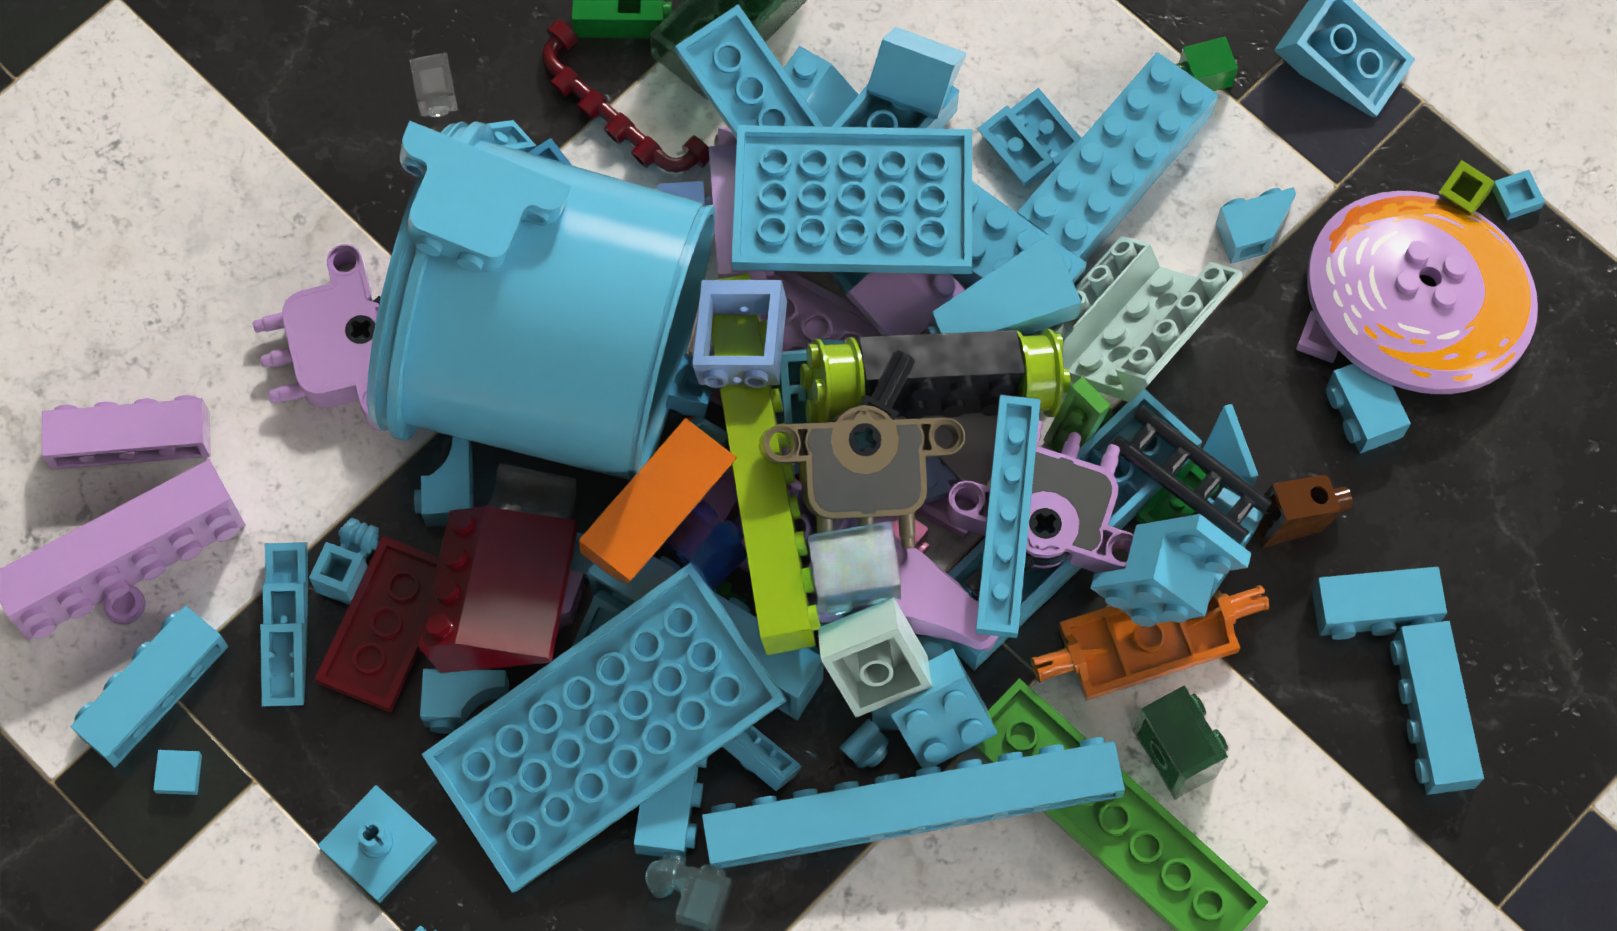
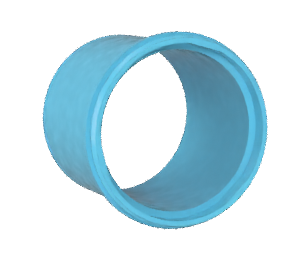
[367,121,716,480]

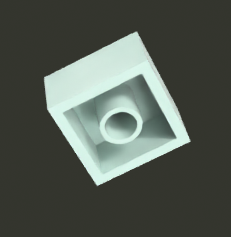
[818,597,932,717]

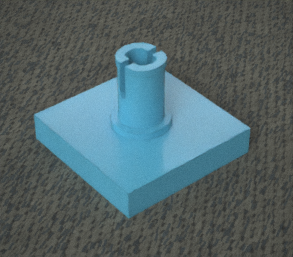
[317,785,437,903]

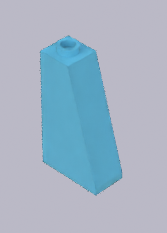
[927,234,1082,336]

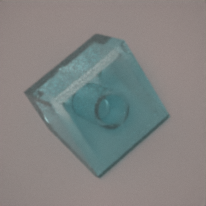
[807,521,901,615]

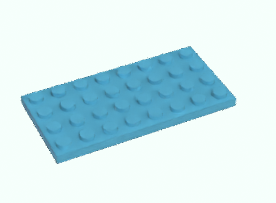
[422,562,787,893]

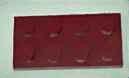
[314,536,439,713]

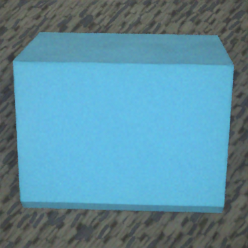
[867,27,966,119]

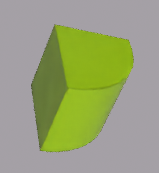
[1439,160,1494,215]

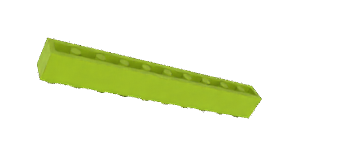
[711,273,821,655]

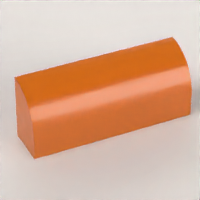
[579,418,737,583]

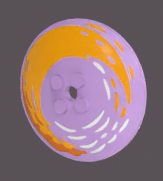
[1307,191,1538,394]

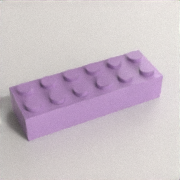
[0,459,246,640]

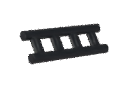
[1112,405,1273,544]

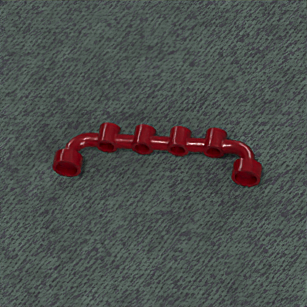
[542,19,710,173]

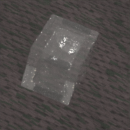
[409,52,458,117]

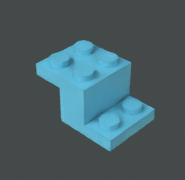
[1091,514,1251,627]

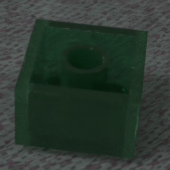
[1133,685,1228,800]

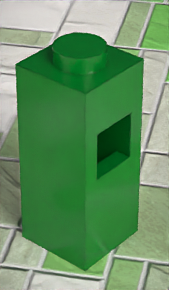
[572,0,672,39]

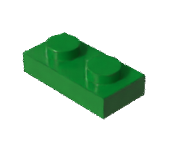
[1135,460,1220,524]

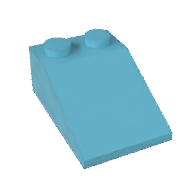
[1274,0,1415,117]

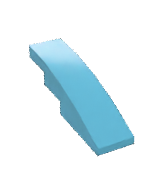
[260,542,308,706]

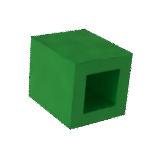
[1176,36,1238,91]

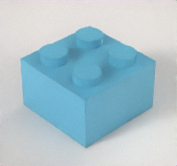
[887,648,998,769]

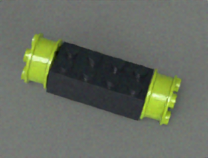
[800,329,1071,423]

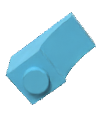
[414,437,474,527]
[420,669,509,734]

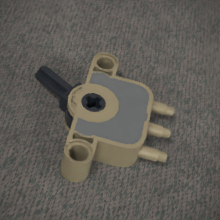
[759,350,965,553]

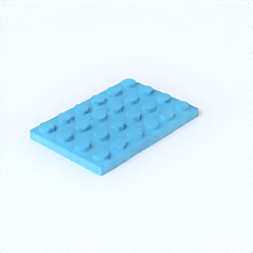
[732,125,972,274]

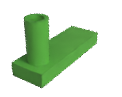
[1043,377,1113,453]

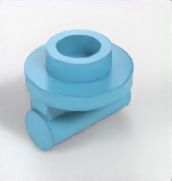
[839,718,889,768]

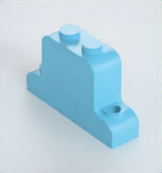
[400,121,571,273]

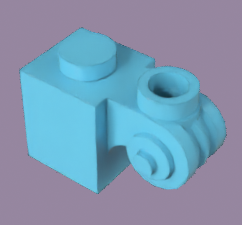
[309,518,379,605]

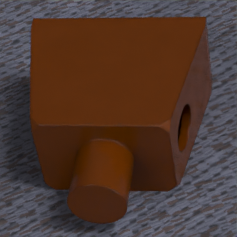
[1256,475,1353,548]

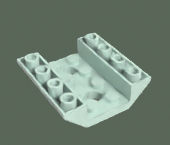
[1031,236,1243,402]

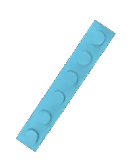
[975,395,1041,638]

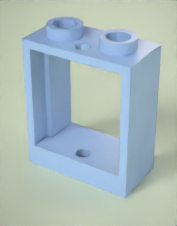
[692,280,787,388]

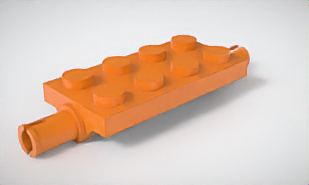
[1031,585,1269,701]

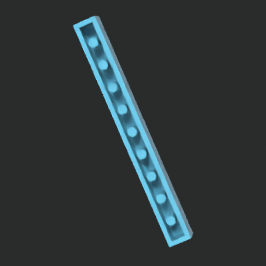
[702,737,1125,870]

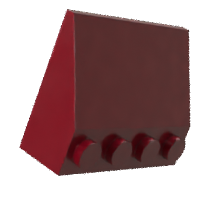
[418,506,579,673]

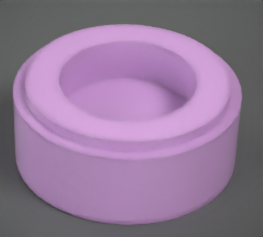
[103,584,146,624]

